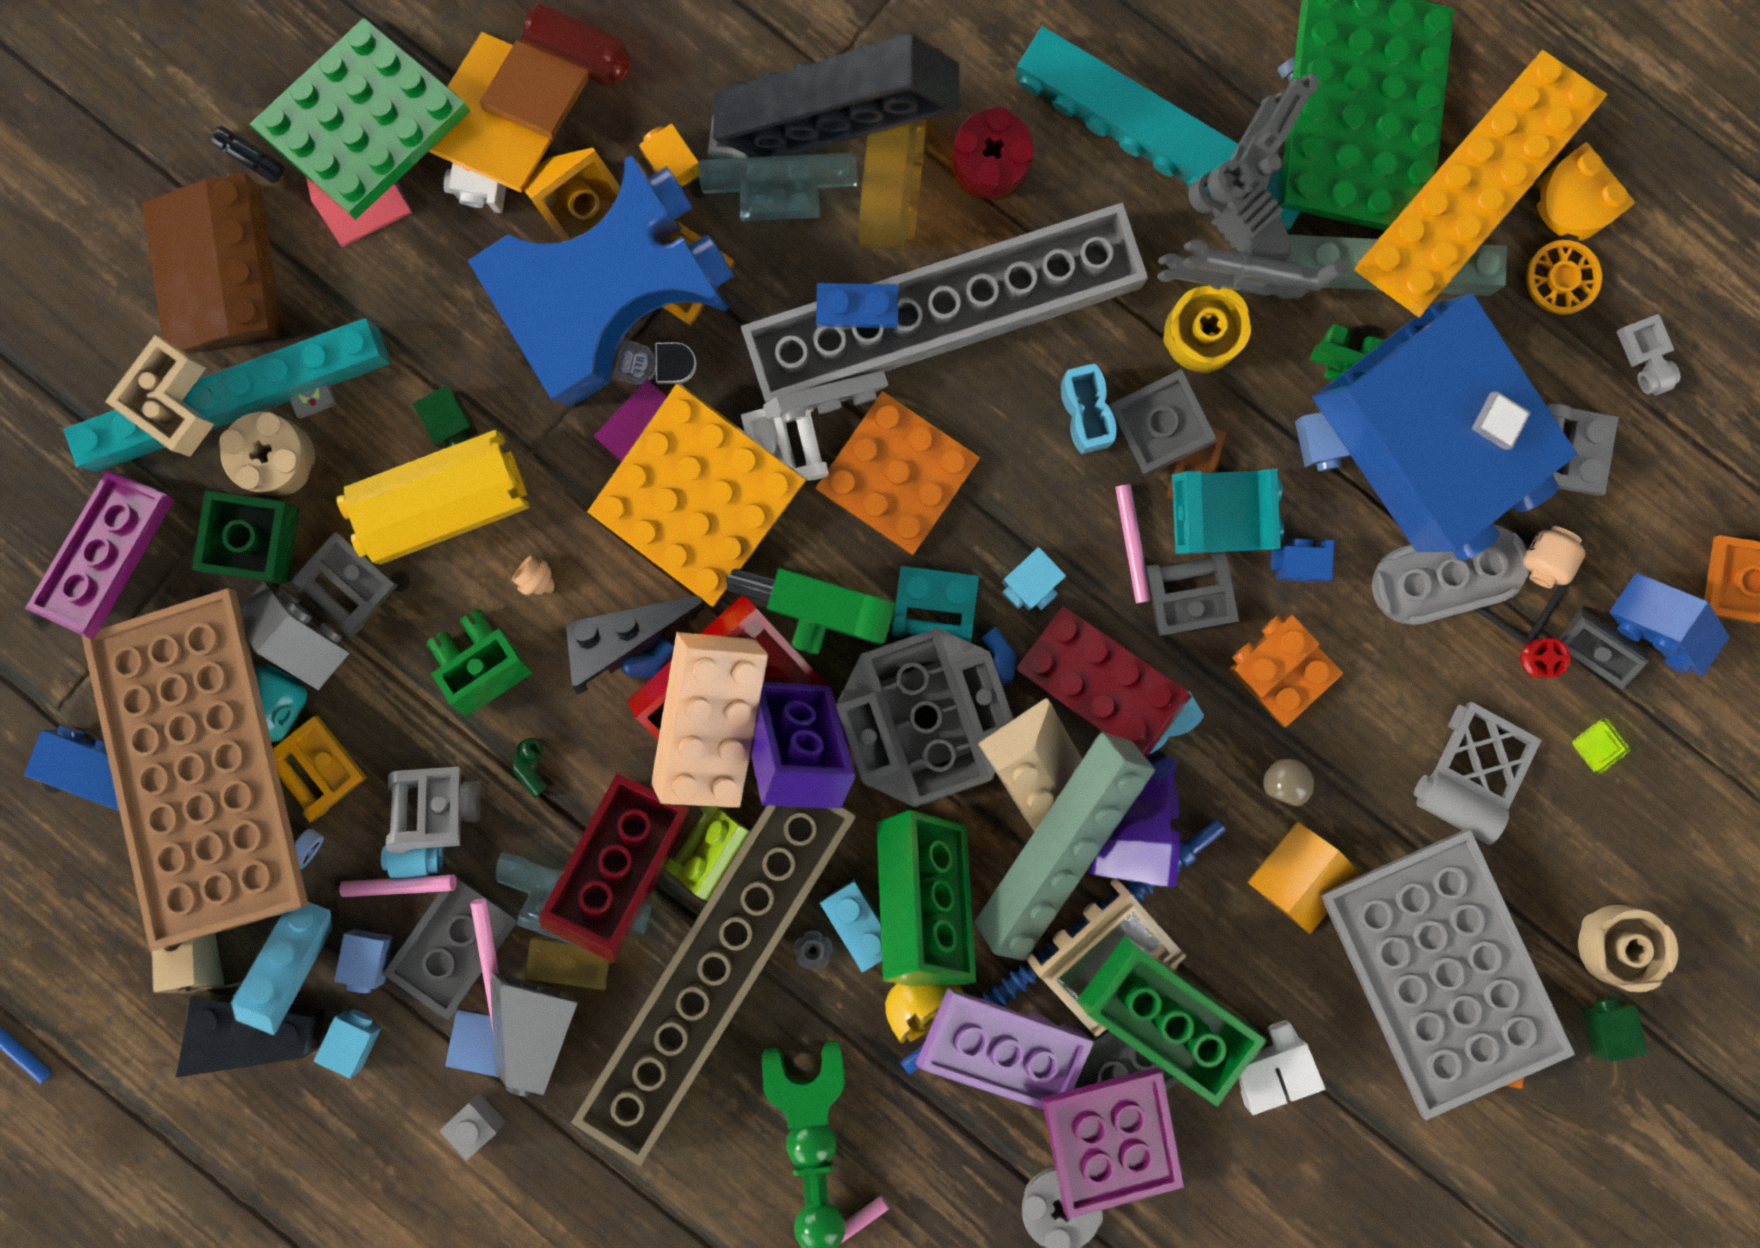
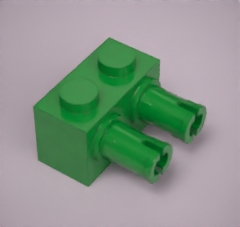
[426,609,532,717]

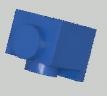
[1270,539,1334,583]

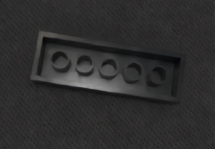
[713,33,959,162]

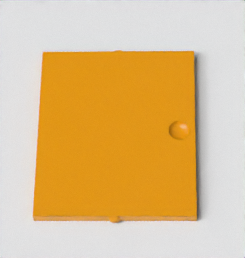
[428,32,587,193]

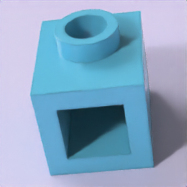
[1001,547,1066,611]

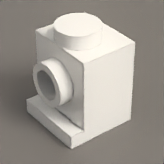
[444,163,507,213]

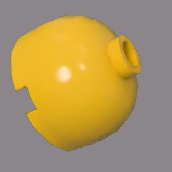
[885,984,964,1043]

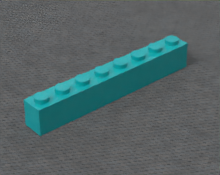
[1014,26,1300,232]
[63,318,392,472]

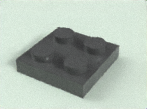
[1110,369,1217,477]

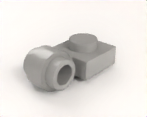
[1616,314,1680,395]

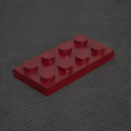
[1016,606,1192,758]

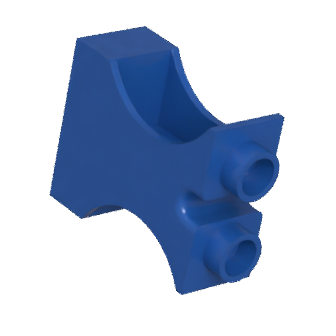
[468,155,734,408]

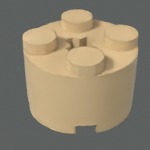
[219,412,315,497]
[1578,905,1678,992]

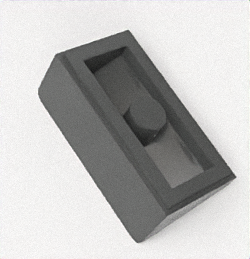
[1559,607,1649,690]

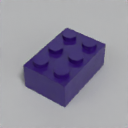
[750,681,855,808]

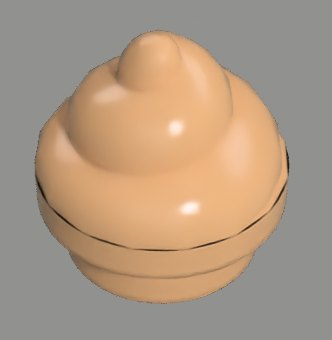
[512,556,554,595]

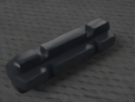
[210,126,285,183]

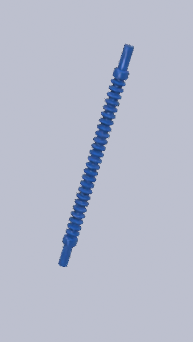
[900,819,1226,1075]

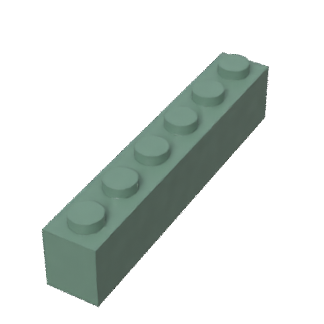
[1286,235,1507,296]
[974,732,1155,961]

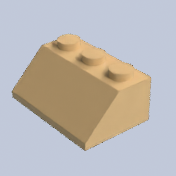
[978,698,1083,832]

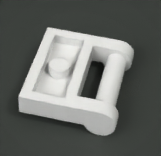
[741,408,829,481]

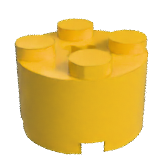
[1163,286,1251,373]

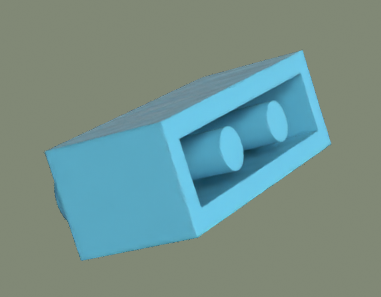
[231,902,333,1035]

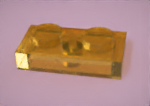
[525,937,610,990]

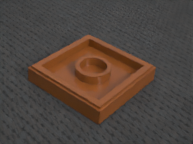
[480,40,589,140]

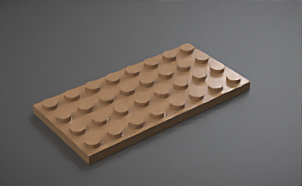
[81,588,309,951]

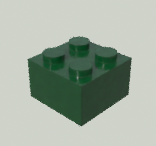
[192,490,300,585]

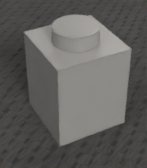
[439,1093,506,1161]

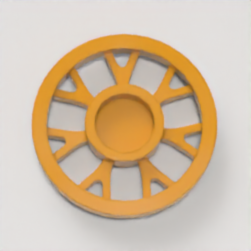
[1526,240,1602,315]

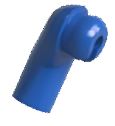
[981,627,1017,687]
[621,638,674,678]

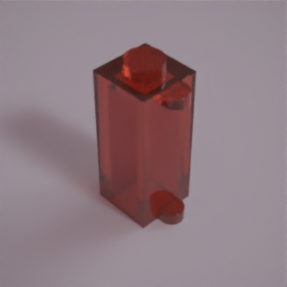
[521,2,630,89]

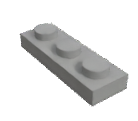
[763,370,888,423]

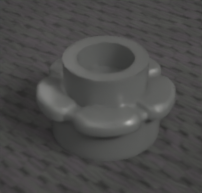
[793,930,833,969]

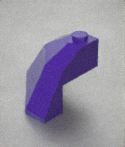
[1085,756,1180,887]

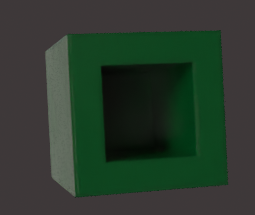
[412,385,478,450]
[1582,996,1648,1063]

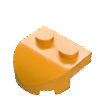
[1536,142,1636,241]

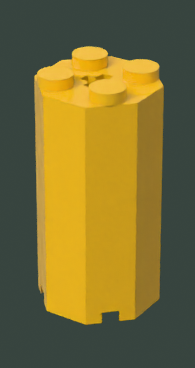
[337,430,530,565]

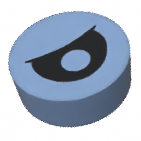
[294,829,324,870]

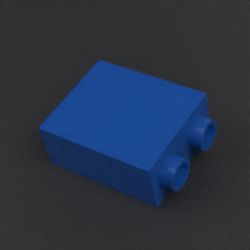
[1312,293,1578,560]

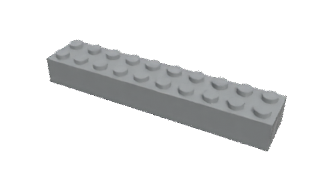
[741,202,1148,403]

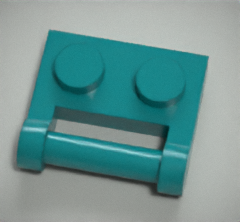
[891,566,979,643]

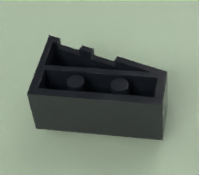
[176,989,325,1078]

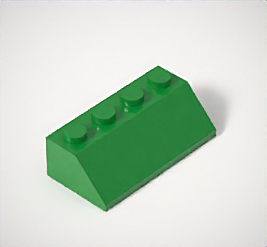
[876,810,976,986]

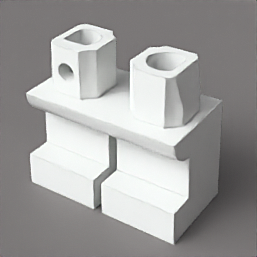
[1238,1020,1326,1115]

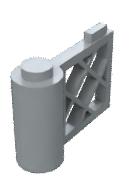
[1414,702,1541,845]

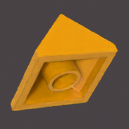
[1247,821,1360,934]

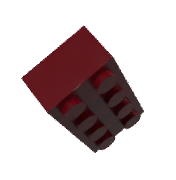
[538,773,689,963]

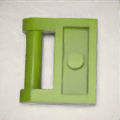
[664,806,750,901]

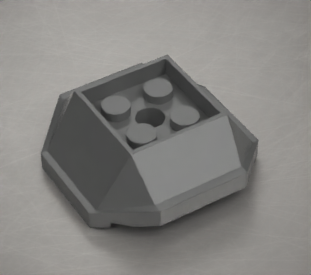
[836,628,1014,807]

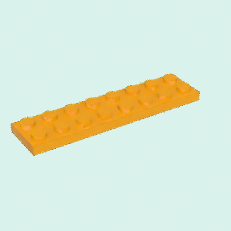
[1354,49,1607,318]

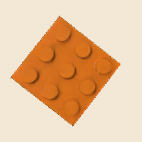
[815,391,980,556]

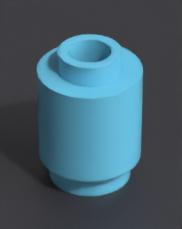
[381,846,444,878]

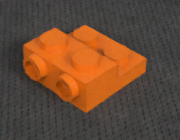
[1228,615,1343,727]

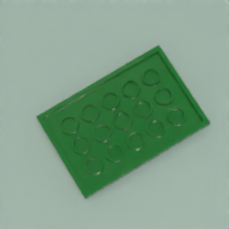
[1278,0,1454,231]

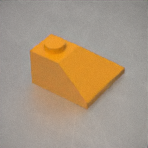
[523,148,621,242]

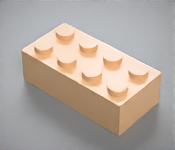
[651,632,768,807]

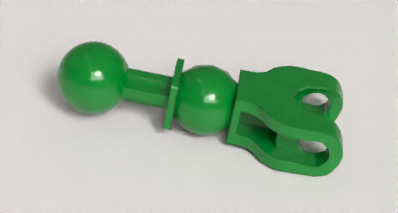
[762,1040,846,1248]

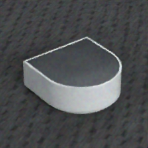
[656,342,697,384]

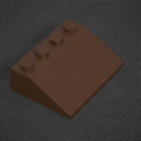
[142,173,284,354]

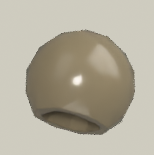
[1263,759,1314,807]

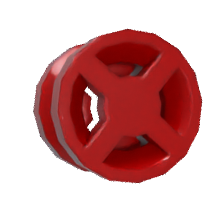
[1520,638,1571,678]

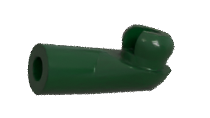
[513,738,550,799]

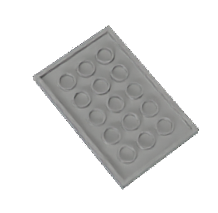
[1321,829,1575,1121]

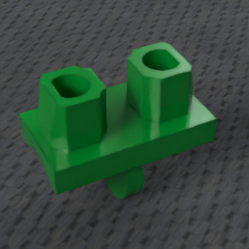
[1309,324,1384,380]

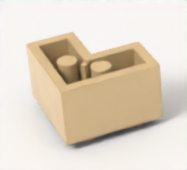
[105,335,214,457]

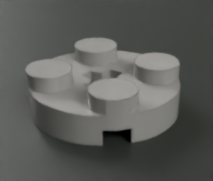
[1022,1167,1103,1248]

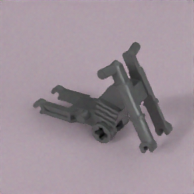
[1157,72,1348,300]

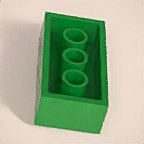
[1077,935,1266,1107]

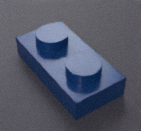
[816,283,898,328]

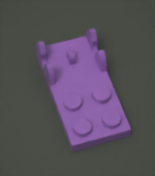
[916,988,1094,1110]

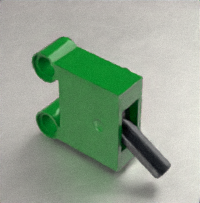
[725,568,896,655]

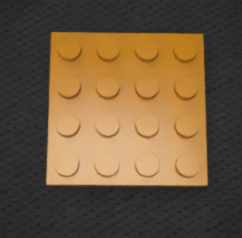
[587,383,807,607]

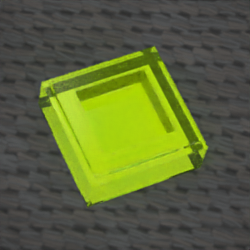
[1571,719,1631,774]

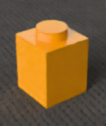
[639,123,702,187]

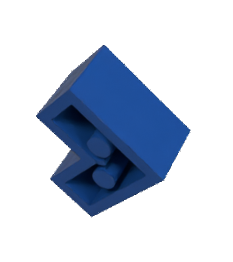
[1609,573,1730,676]

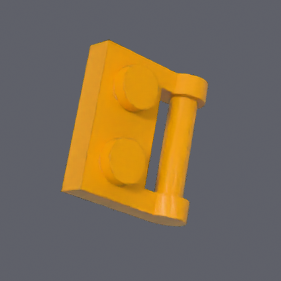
[273,716,367,823]

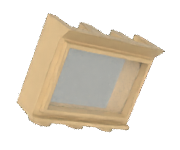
[1026,878,1186,1038]

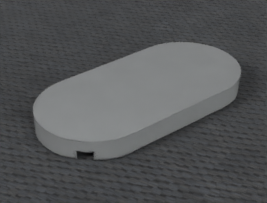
[1372,524,1530,625]

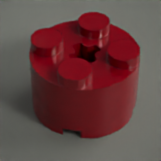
[952,107,1034,200]

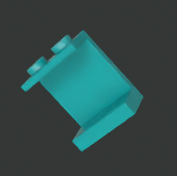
[1172,469,1284,554]

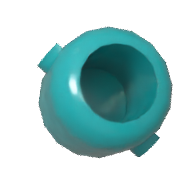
[254,664,307,742]

